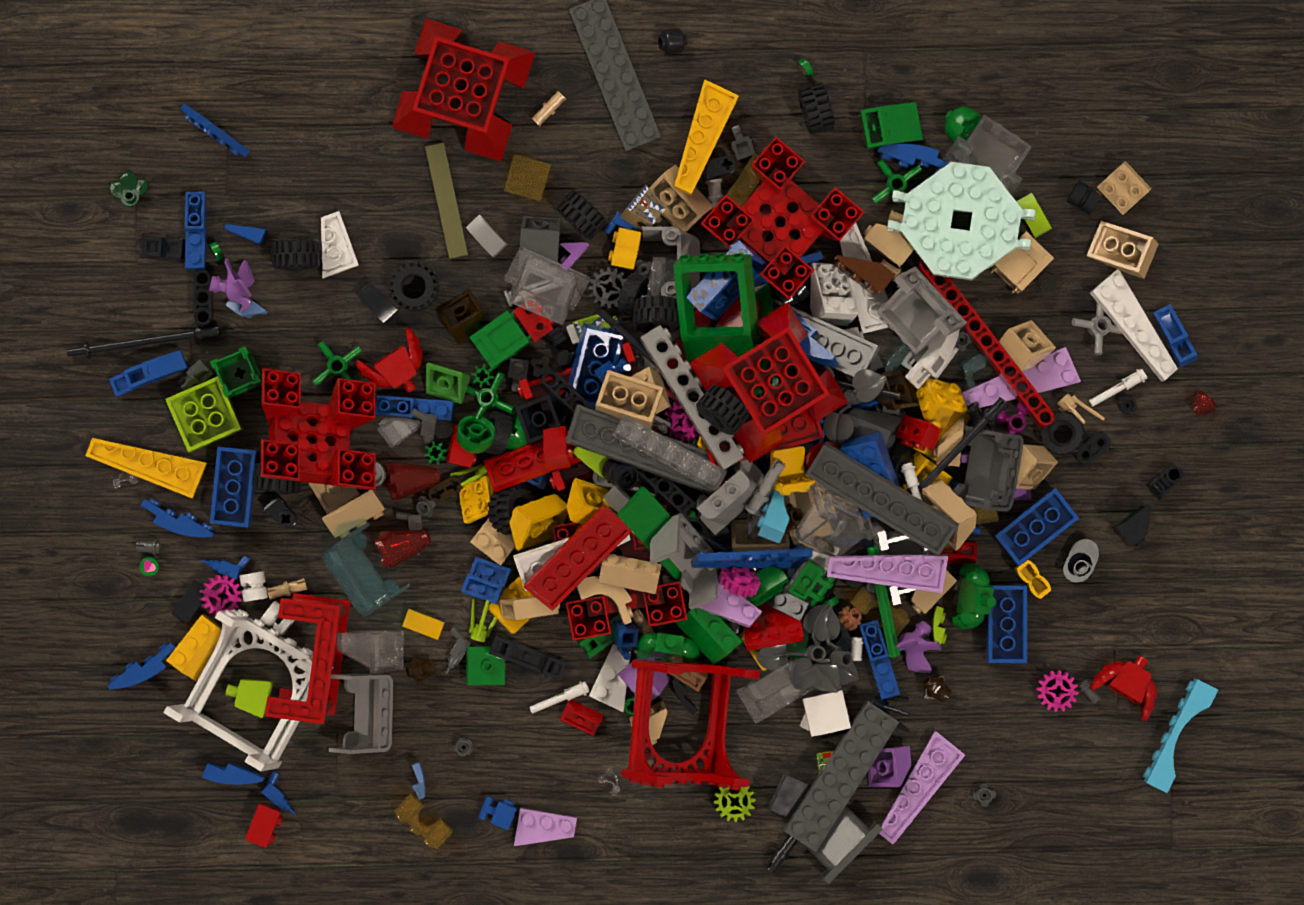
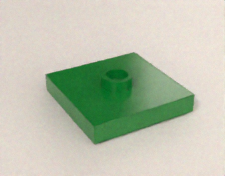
[466,646,505,685]

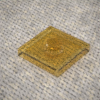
[504,154,551,202]

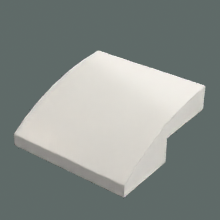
[802,690,851,737]

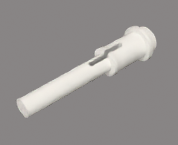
[1089,369,1147,407]
[901,463,922,500]
[530,681,590,714]

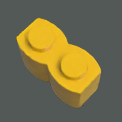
[608,227,642,271]
[1015,560,1051,599]

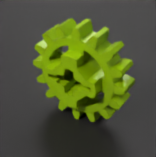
[714,786,756,822]

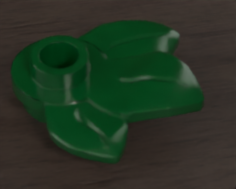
[110,170,148,207]

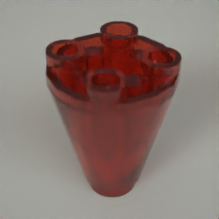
[386,462,440,500]
[375,529,431,568]

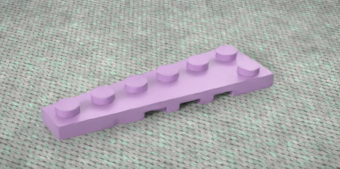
[962,347,1081,408]
[827,554,948,593]
[879,731,965,844]

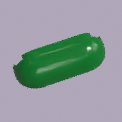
[721,567,788,620]

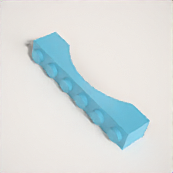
[757,457,806,544]
[1143,678,1218,793]

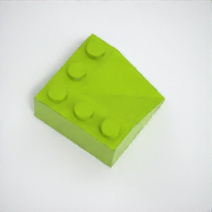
[165,376,244,452]

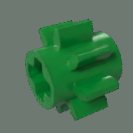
[471,364,495,388]
[424,441,448,465]

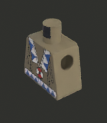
[619,185,669,231]

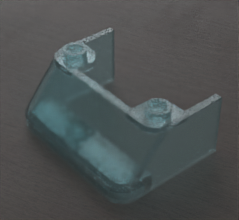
[323,522,411,617]

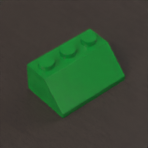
[675,608,742,665]

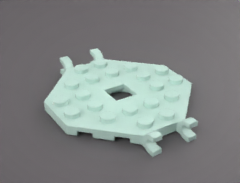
[887,162,1036,281]

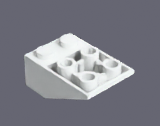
[810,263,858,326]

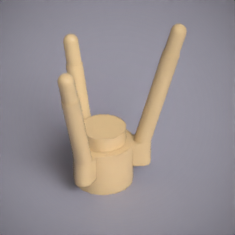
[1057,393,1105,424]

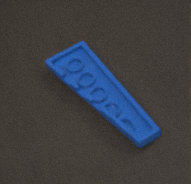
[691,546,813,569]

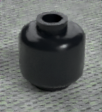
[658,28,688,54]

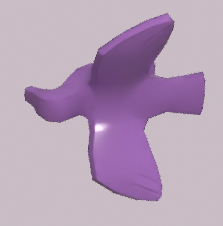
[209,258,255,313]
[896,621,941,673]

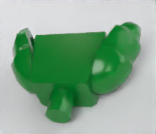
[952,562,996,630]
[633,632,700,663]

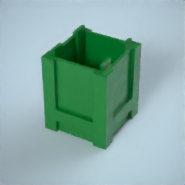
[470,311,531,370]
[210,346,262,398]

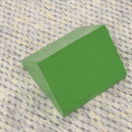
[426,363,470,404]

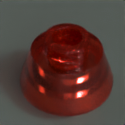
[1191,391,1216,416]

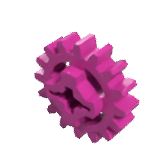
[664,401,702,442]
[718,567,761,598]
[199,575,242,616]
[1036,670,1079,712]

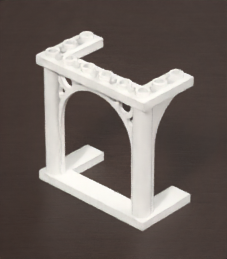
[164,609,334,771]

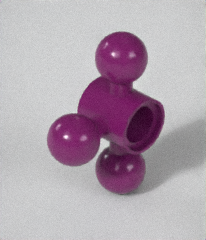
[994,401,1032,434]

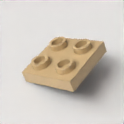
[1097,161,1151,215]

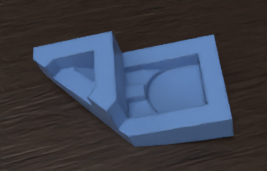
[226,300,268,318]
[412,761,426,800]

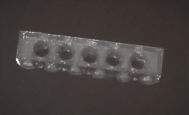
[612,415,727,491]

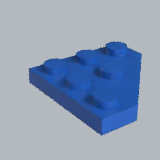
[180,103,250,157]

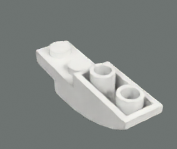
[905,329,960,389]

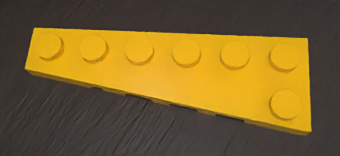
[674,80,739,196]
[85,438,207,498]

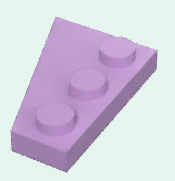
[697,579,762,628]
[514,808,577,846]

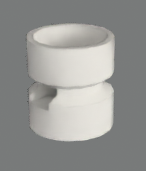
[239,571,268,602]
[260,601,295,636]

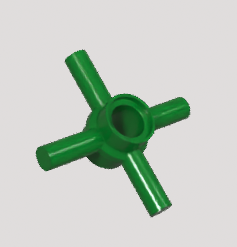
[871,159,922,204]
[312,341,363,386]
[466,372,515,419]

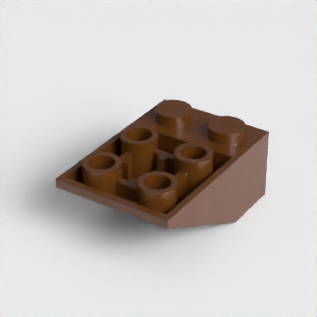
[834,255,895,296]

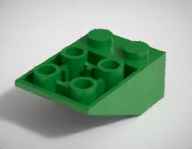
[860,102,923,150]

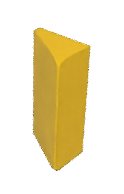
[402,608,445,640]

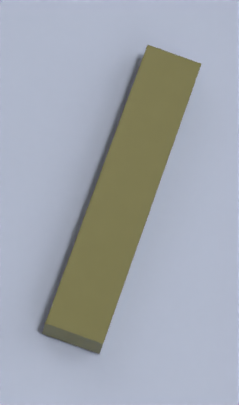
[425,143,468,259]

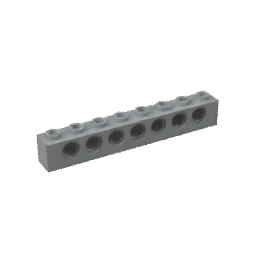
[640,325,744,471]

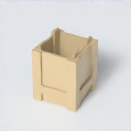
[990,231,1054,294]

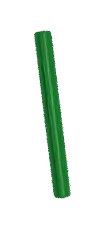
[867,546,900,658]

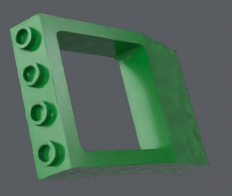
[673,253,768,378]

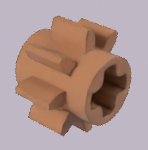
[838,605,861,631]

